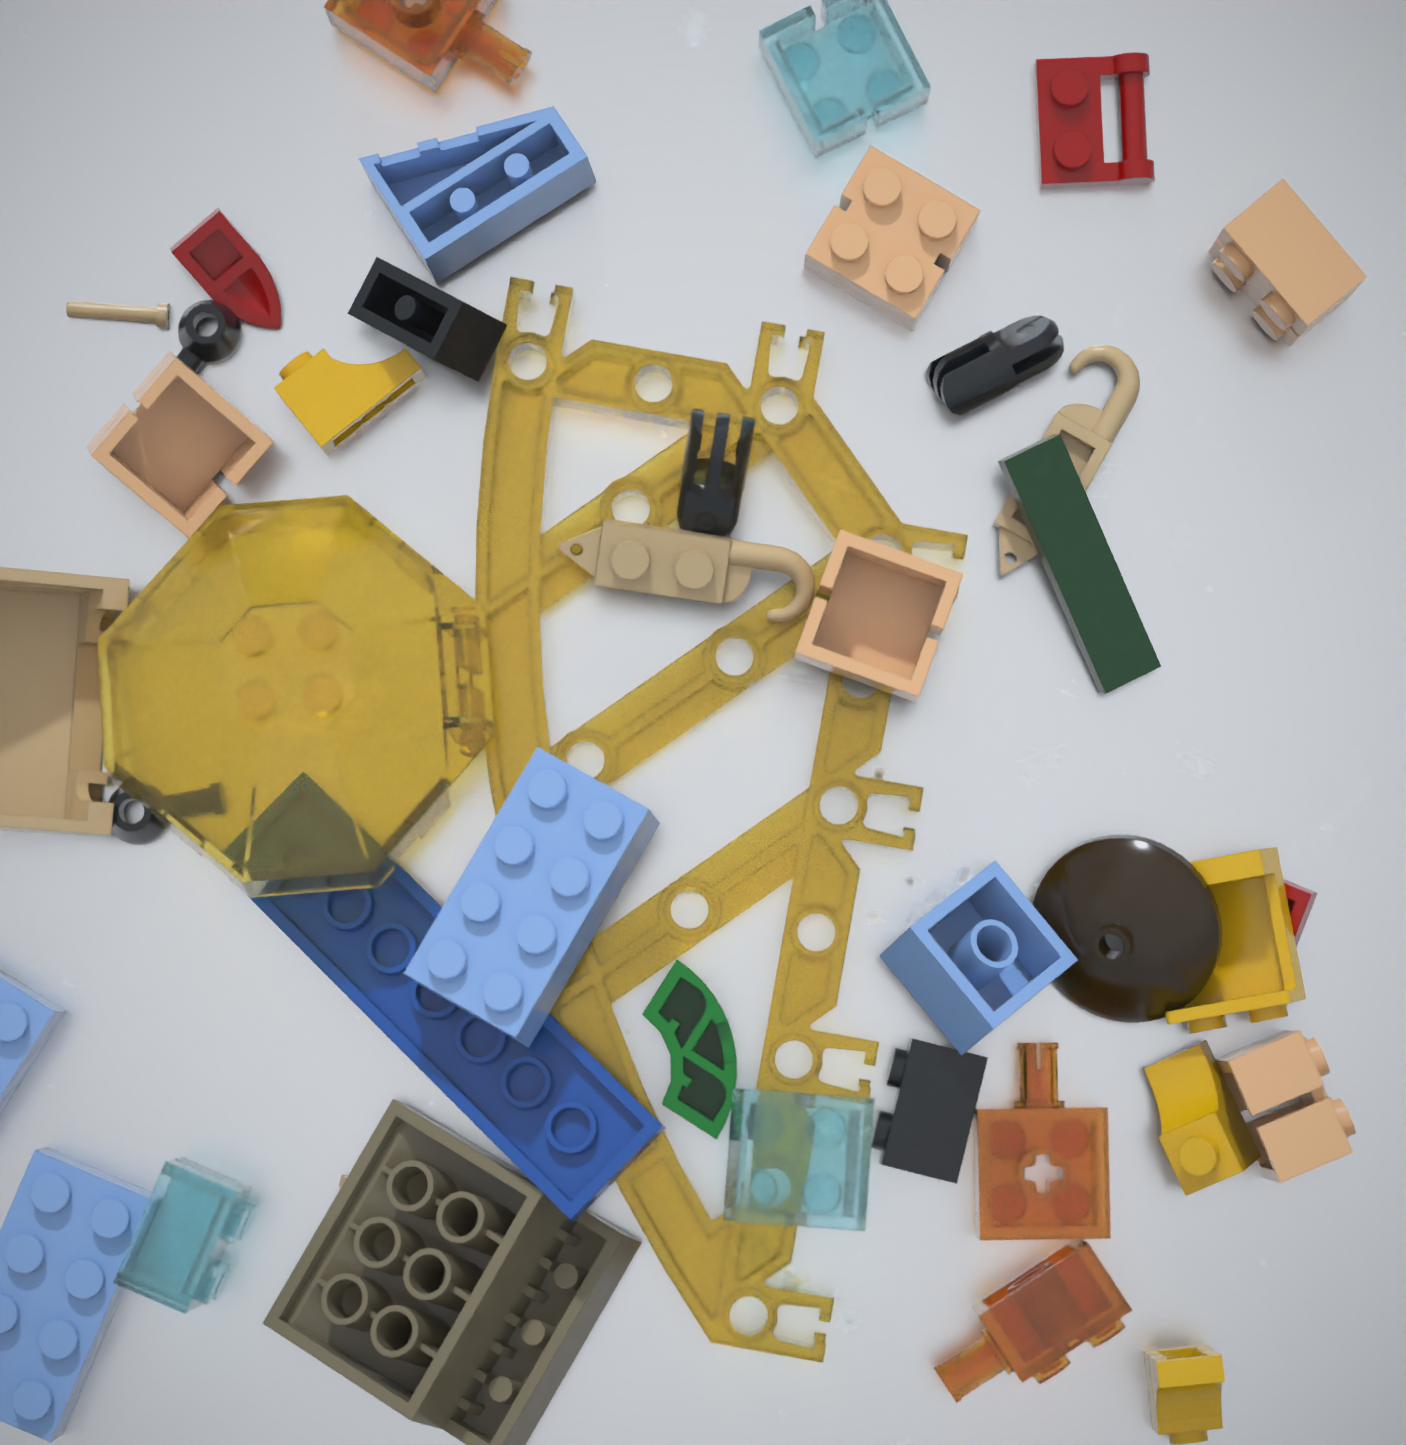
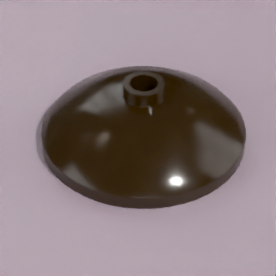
[1033,834,1222,1023]

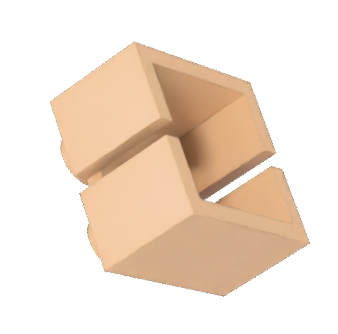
[804,146,981,331]
[1209,179,1367,347]
[86,351,274,539]
[794,529,963,703]
[1216,1030,1356,1183]

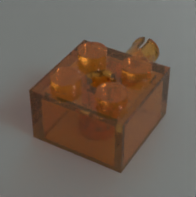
[324,0,532,93]
[973,1042,1111,1241]
[934,1237,1132,1403]

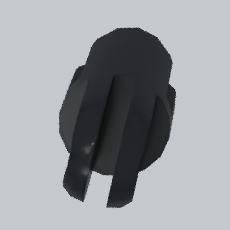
[926,315,1064,416]
[677,408,756,536]

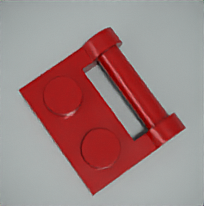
[1034,52,1155,189]

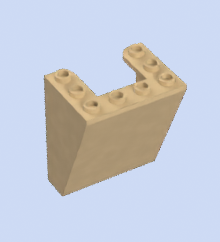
[0,567,130,836]

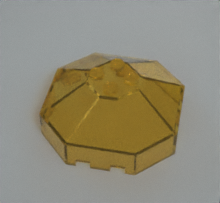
[97,495,495,898]

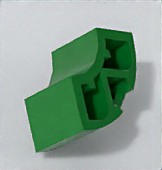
[642,960,737,1140]

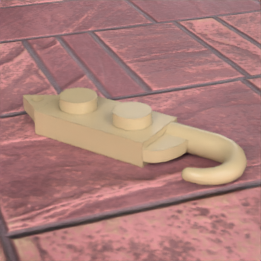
[993,344,1140,576]
[558,518,815,622]

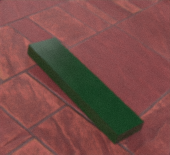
[998,434,1161,694]

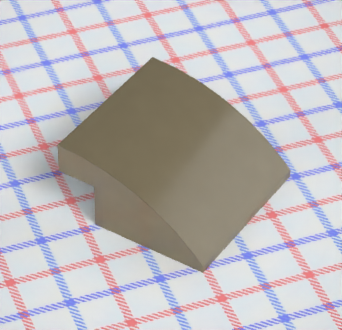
[262,1099,642,1445]

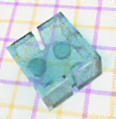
[758,0,931,159]
[723,1089,875,1231]
[113,1157,256,1314]

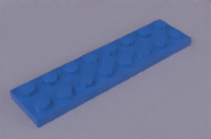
[214,771,666,1222]

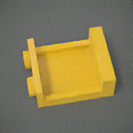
[1165,847,1306,1034]

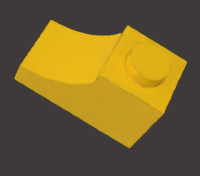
[274,348,426,456]
[1144,1040,1261,1196]
[1144,1345,1225,1444]

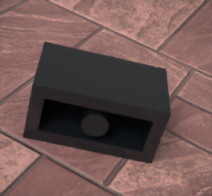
[347,257,508,382]
[871,1038,988,1184]

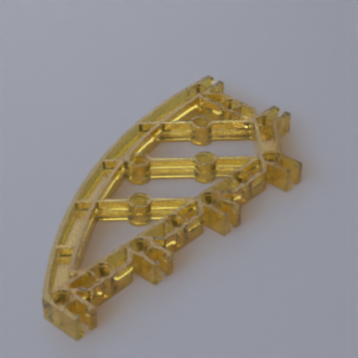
[475,277,968,1363]

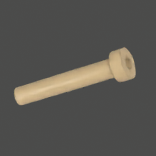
[66,300,171,328]

